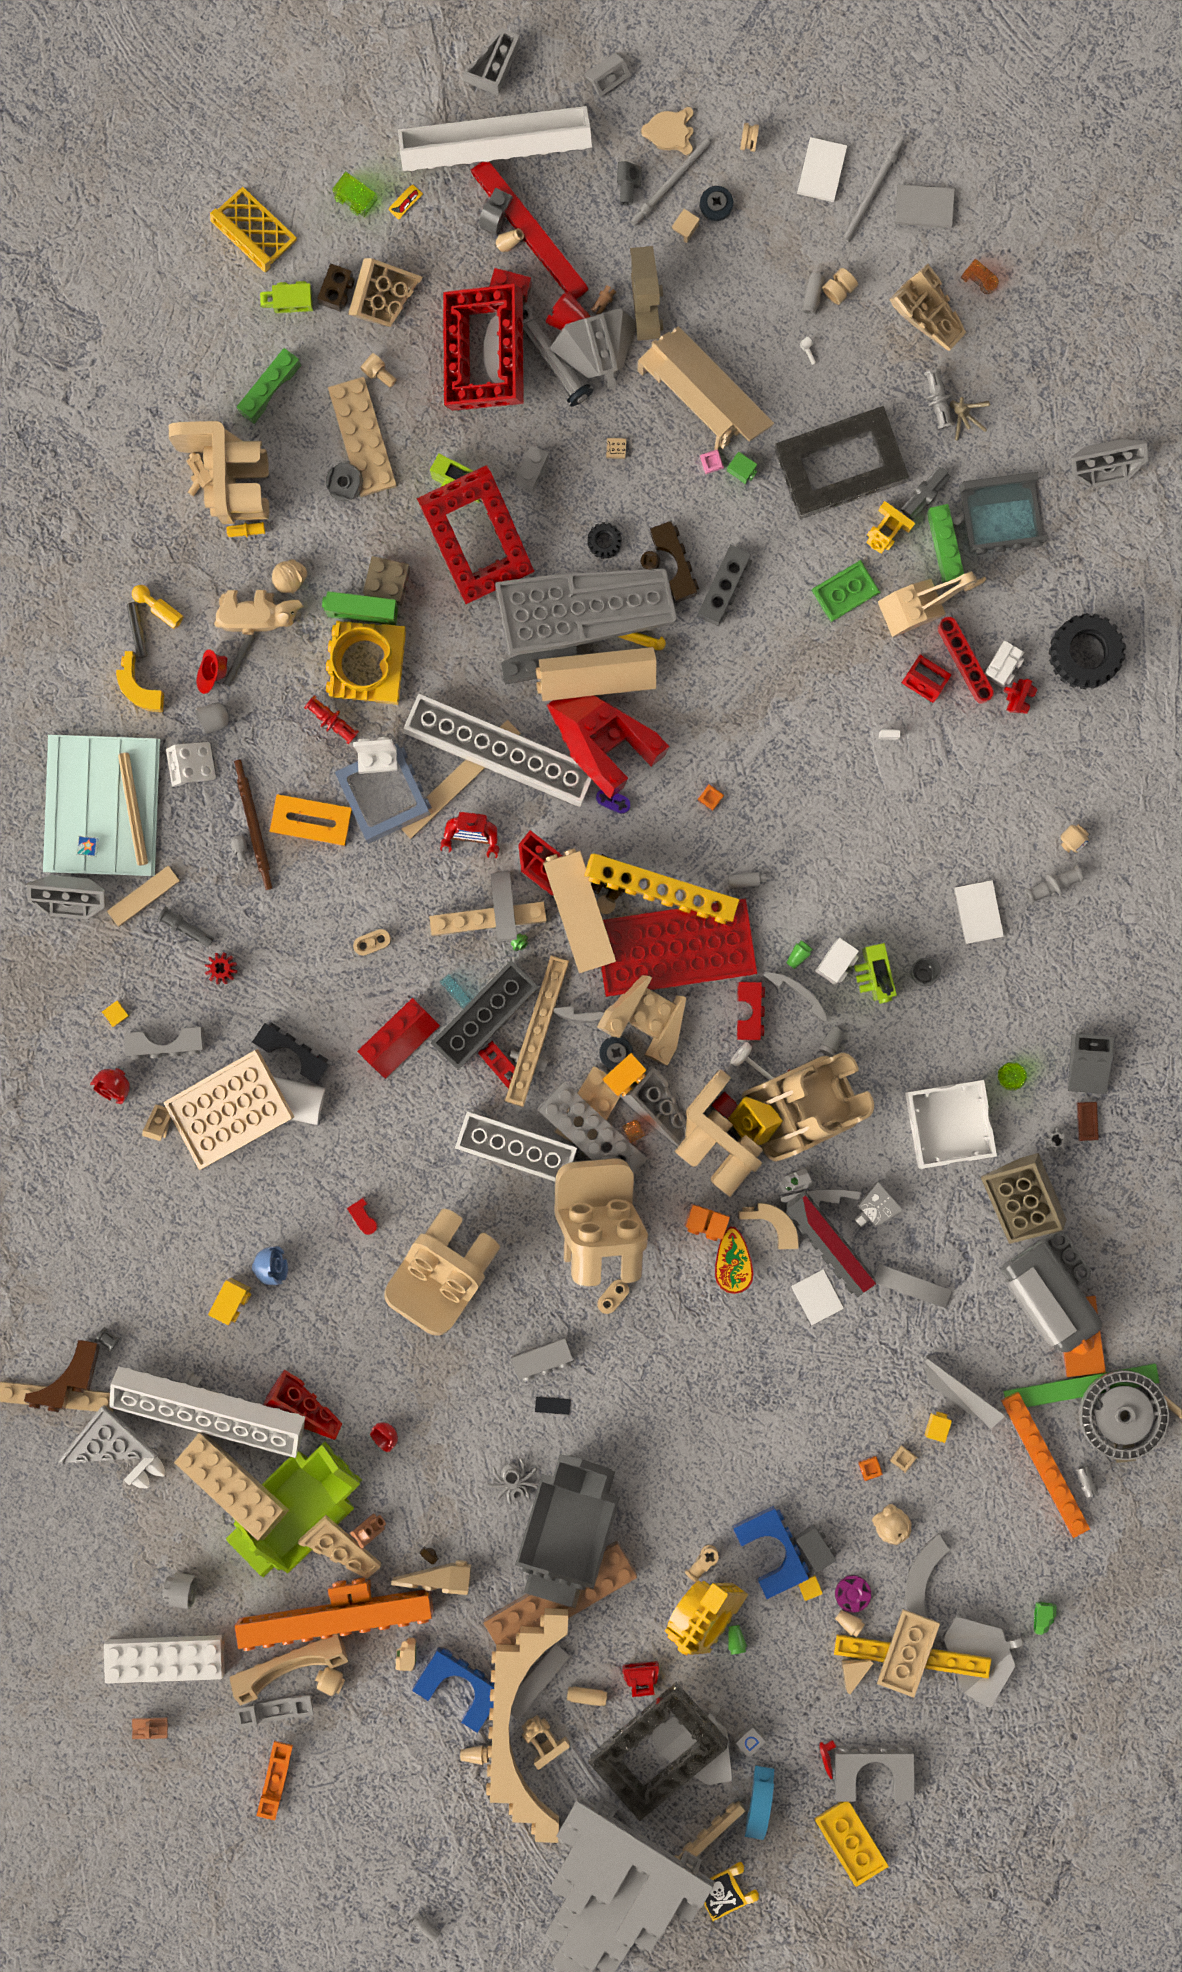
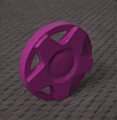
[835,1575,871,1613]

